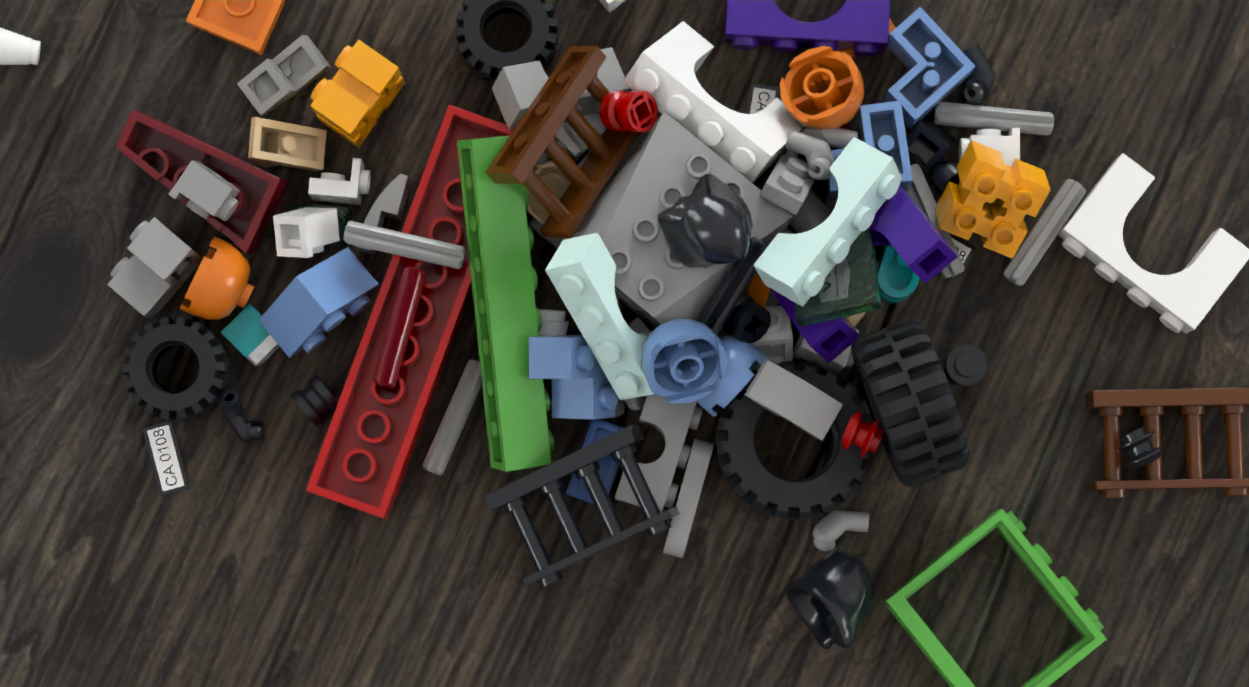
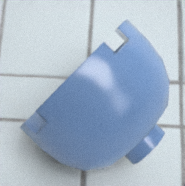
[641,318,728,404]
[697,335,768,417]

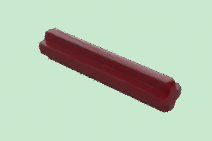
[373,267,426,388]

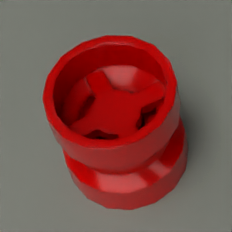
[599,90,658,132]

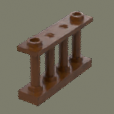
[485,46,642,238]
[1086,388,1249,499]

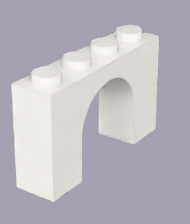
[623,21,805,183]
[1058,153,1249,333]

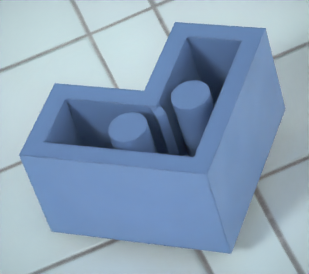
[883,7,975,129]
[825,100,913,201]
[259,247,379,358]
[529,335,618,420]

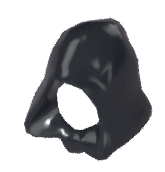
[658,174,753,268]
[785,548,874,649]

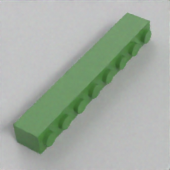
[457,135,554,472]

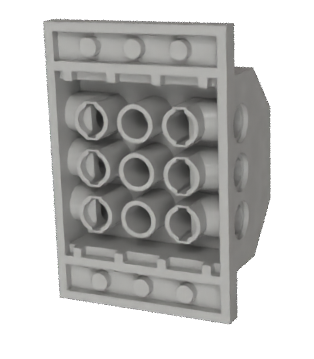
[530,111,794,338]

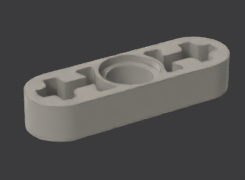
[663,438,714,559]

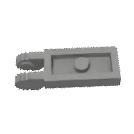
[759,150,815,215]

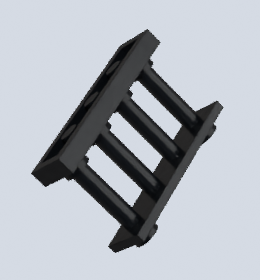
[484,424,680,588]

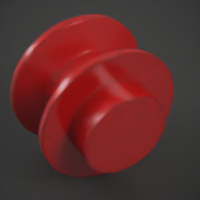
[841,411,884,457]

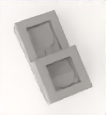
[237,35,331,116]
[355,174,411,255]
[744,359,843,440]

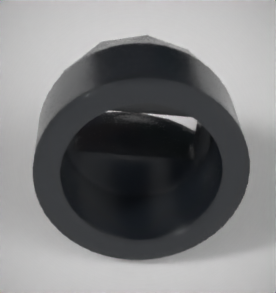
[931,160,960,194]

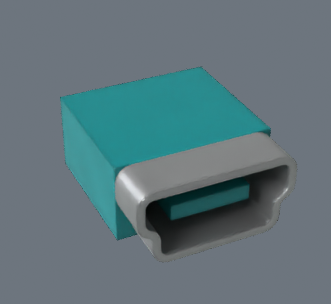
[221,304,280,367]

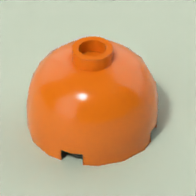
[780,46,864,130]
[179,236,255,320]

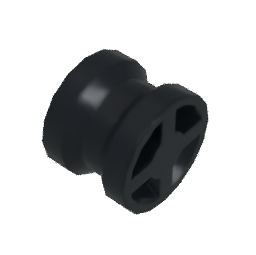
[723,293,771,344]
[290,374,339,426]

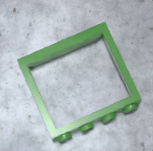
[882,509,1107,687]

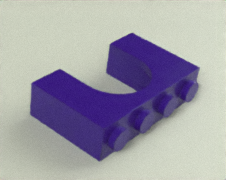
[724,0,890,57]
[770,185,958,363]

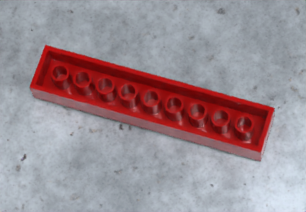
[306,105,514,520]

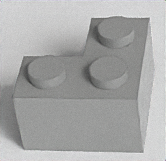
[107,217,203,321]

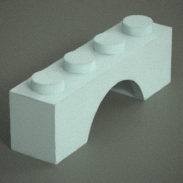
[753,137,902,307]
[545,232,654,400]

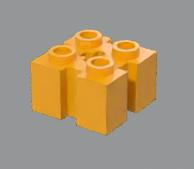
[310,39,406,148]
[935,140,1051,259]

